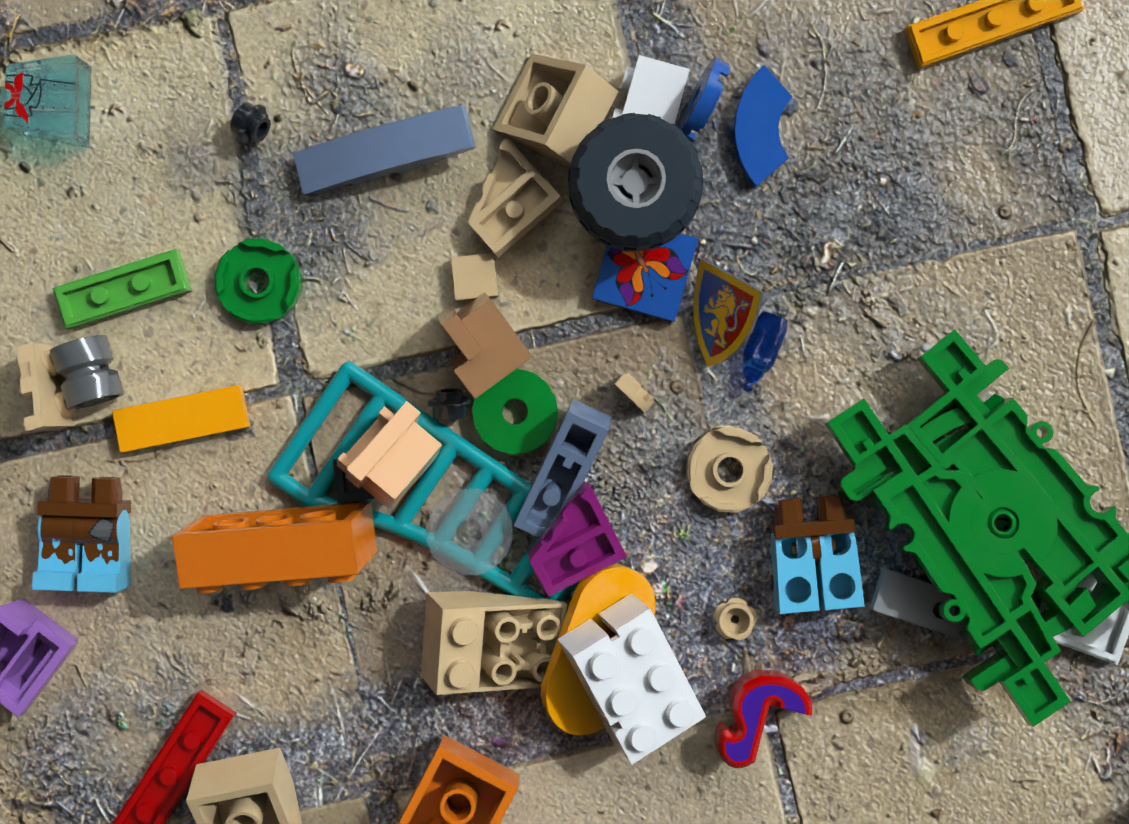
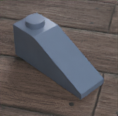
[514,399,612,538]

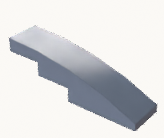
[293,105,476,196]

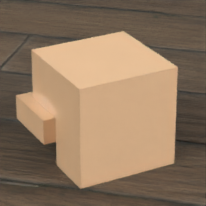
[337,401,442,511]

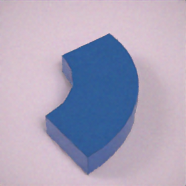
[734,65,793,189]

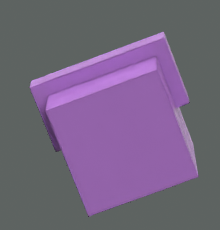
[0,598,78,717]

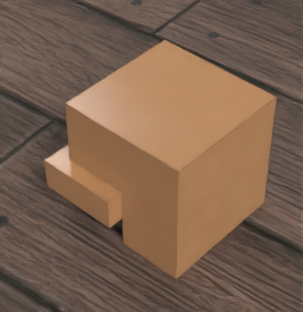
[437,292,533,399]

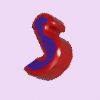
[714,669,812,768]

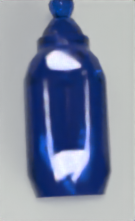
[742,311,788,392]

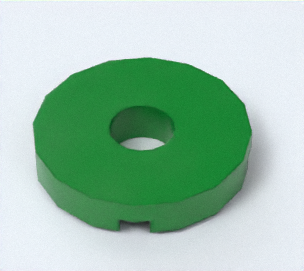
[214,238,302,324]
[472,368,558,455]

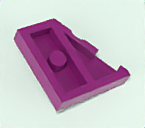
[527,481,627,596]

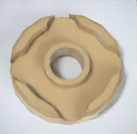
[686,427,773,513]

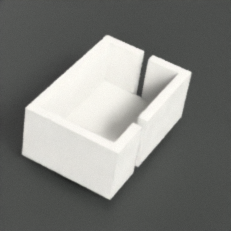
[557,593,706,765]

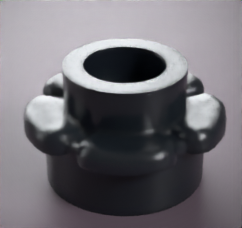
[230,102,271,144]
[428,388,471,420]

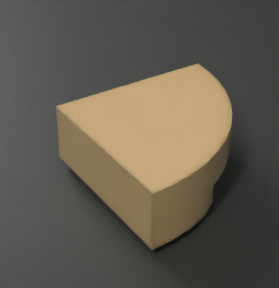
[613,373,655,414]

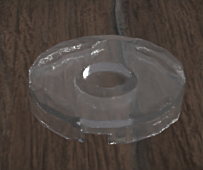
[426,488,513,575]

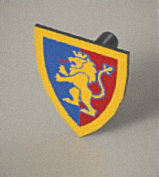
[693,258,766,367]

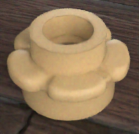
[714,598,757,640]

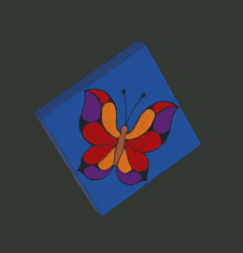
[592,233,699,323]

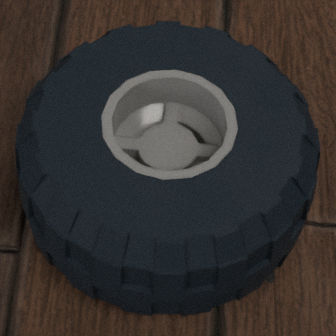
[568,113,704,252]

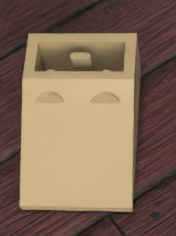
[421,591,567,695]

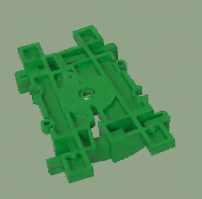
[825,329,1129,727]

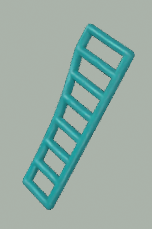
[267,362,578,601]

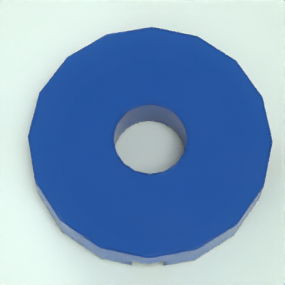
[677,57,730,143]

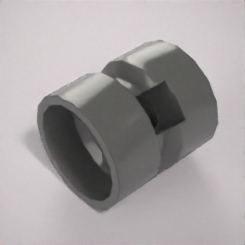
[50,335,125,410]

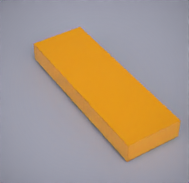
[112,385,251,453]

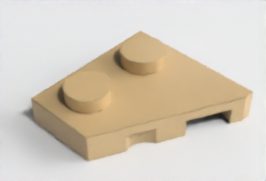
[468,137,563,258]
[17,342,75,432]

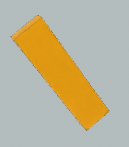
[904,0,1085,70]

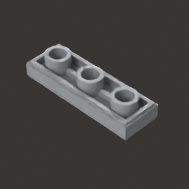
[870,567,995,651]

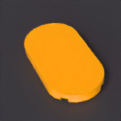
[541,564,656,735]

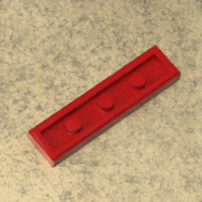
[113,690,237,824]

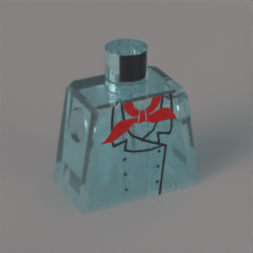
[0,55,92,148]

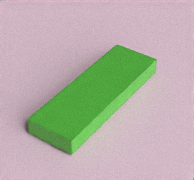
[52,249,192,330]

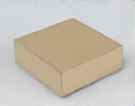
[451,253,499,302]

